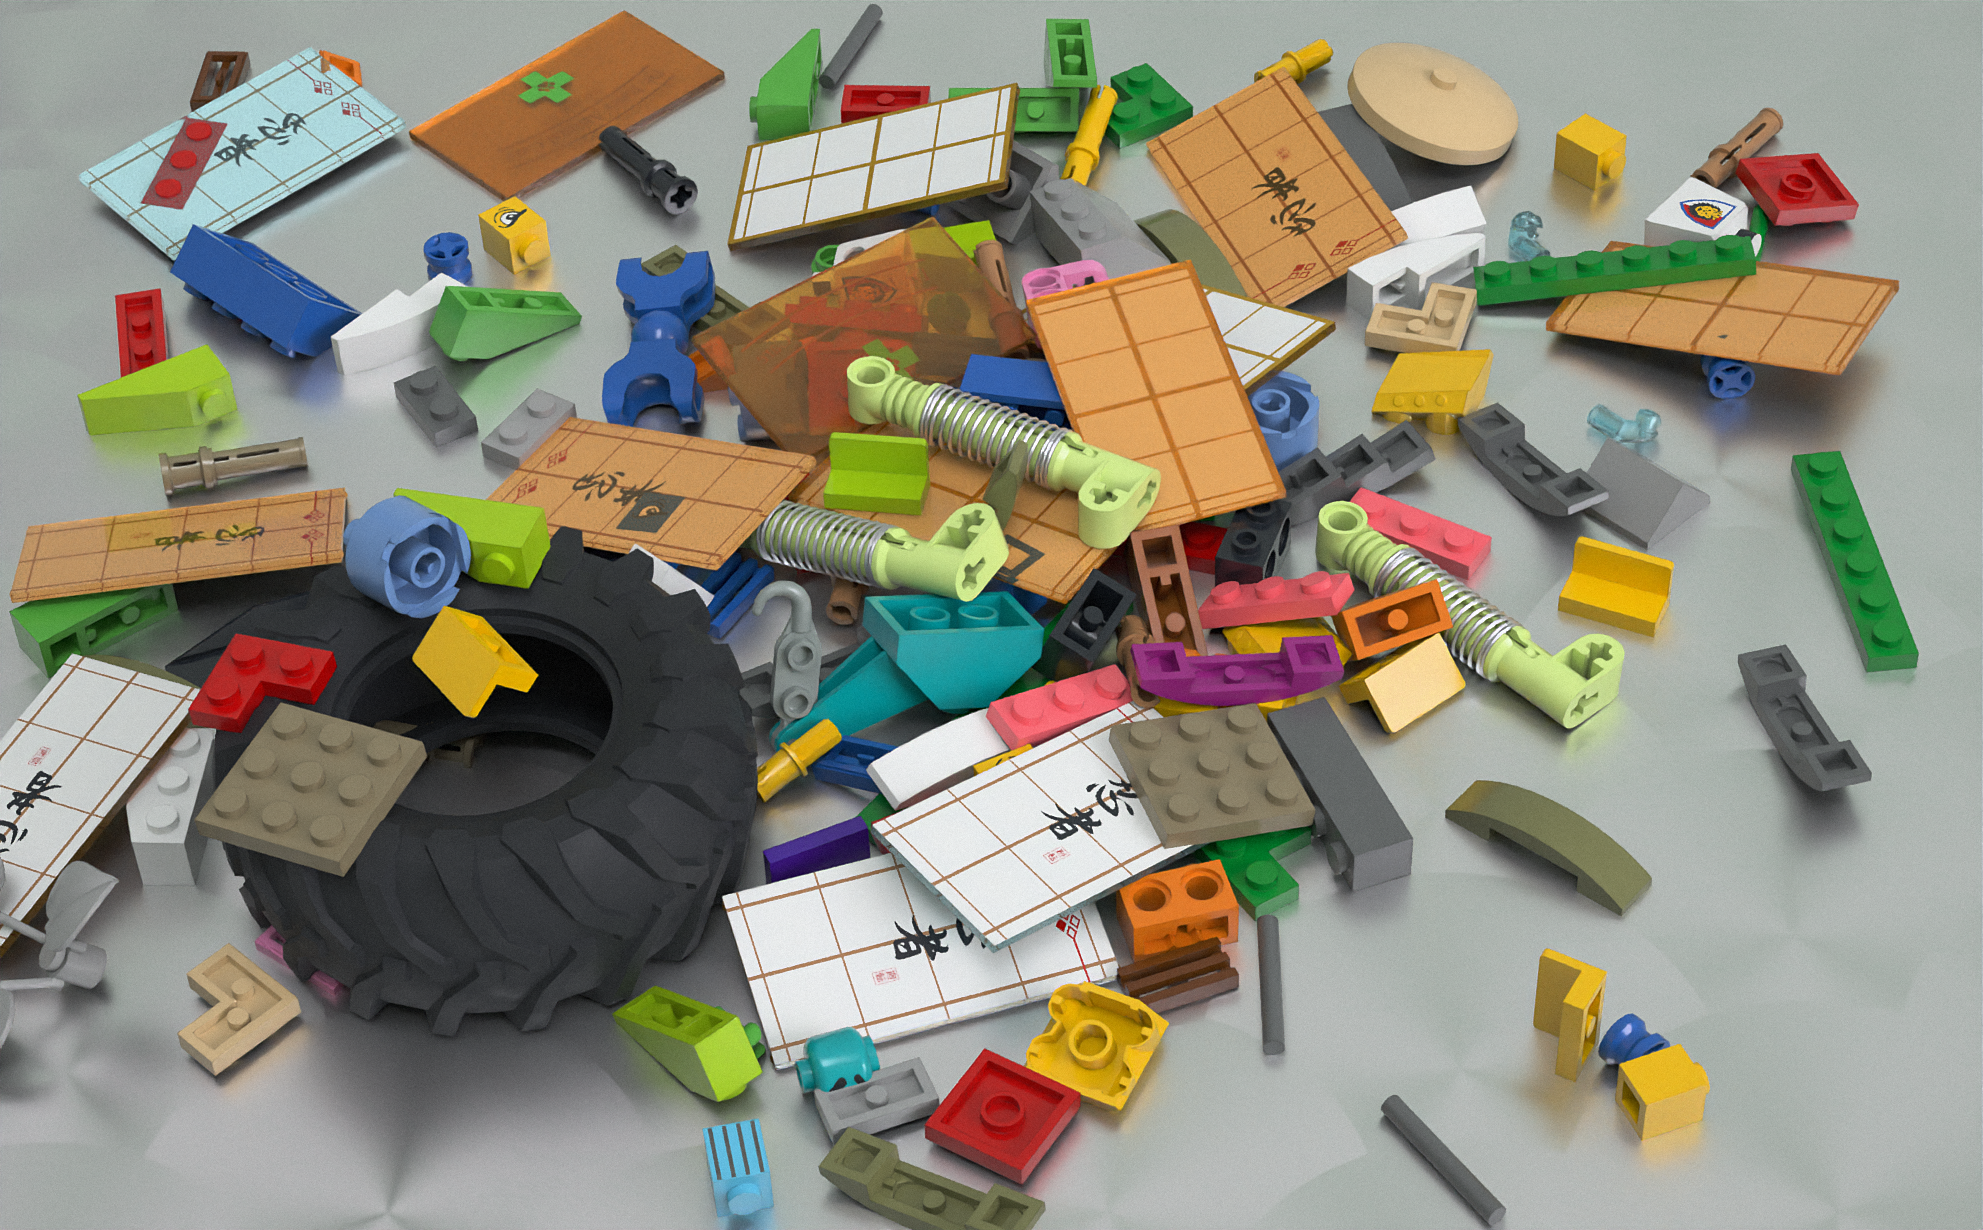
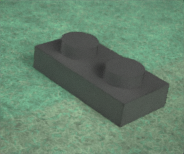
[393,366,478,448]

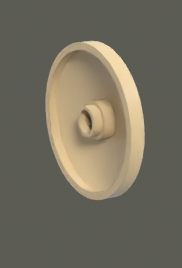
[1347,43,1518,165]

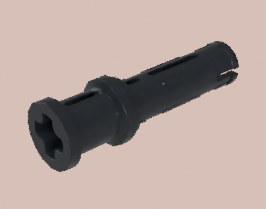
[598,126,698,215]

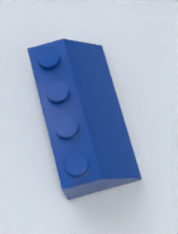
[170,224,363,358]

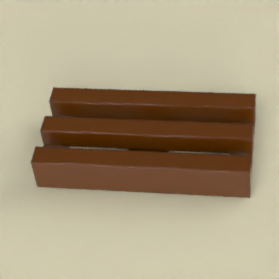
[190,51,250,115]
[1117,936,1239,1013]

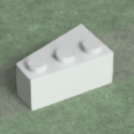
[124,728,214,886]

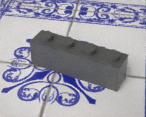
[1267,697,1413,892]

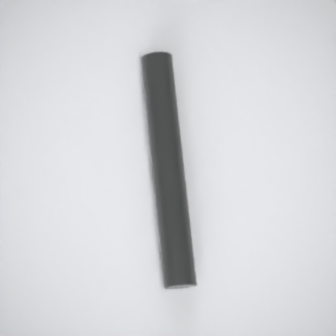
[819,4,883,89]
[1257,915,1285,1055]
[1381,1095,1506,1225]

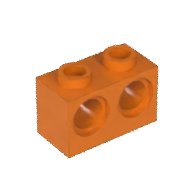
[1116,859,1239,963]

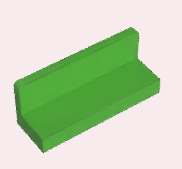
[948,88,1080,134]

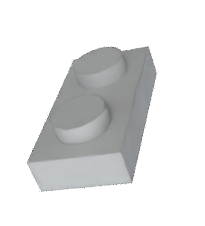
[481,388,577,472]
[814,1057,940,1145]

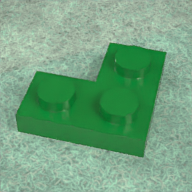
[1104,63,1193,149]
[1194,826,1312,921]

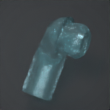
[1508,211,1550,261]
[1587,404,1661,443]

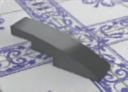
[1316,104,1413,212]
[1277,420,1436,526]

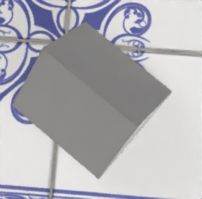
[948,138,1059,245]
[1582,437,1710,550]

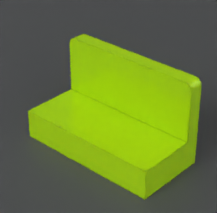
[823,432,931,516]

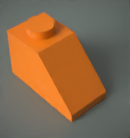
[1331,579,1453,661]

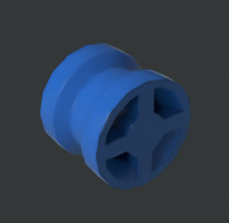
[423,232,472,284]
[1700,339,1756,399]
[1598,1013,1670,1065]

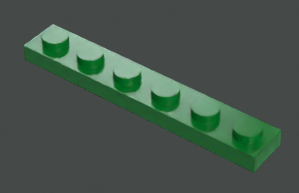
[1473,235,1757,306]
[1791,451,1919,673]

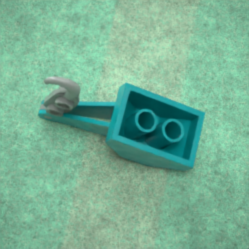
[752,580,1044,752]

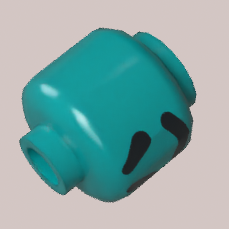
[795,1027,880,1094]

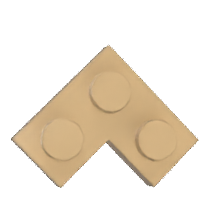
[1365,282,1477,353]
[177,943,301,1076]

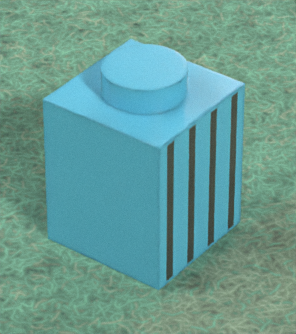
[702,1118,774,1217]

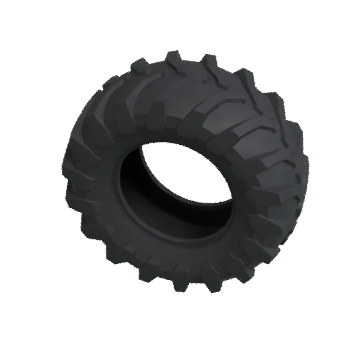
[211,526,758,1036]

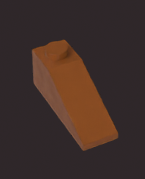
[1124,524,1208,656]

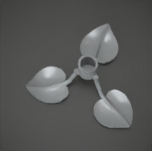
[0,857,119,1050]

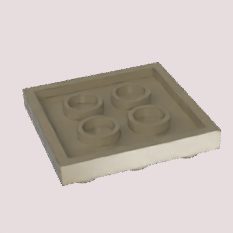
[194,703,427,877]
[1109,703,1315,849]

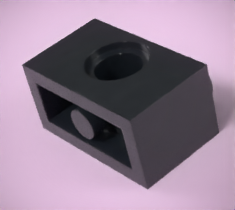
[1031,568,1137,682]

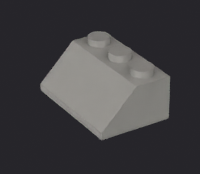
[1029,178,1171,290]

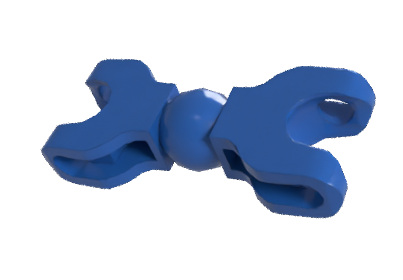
[602,251,715,431]

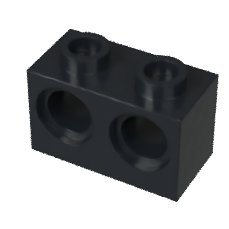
[1215,500,1292,587]

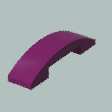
[1130,635,1344,706]

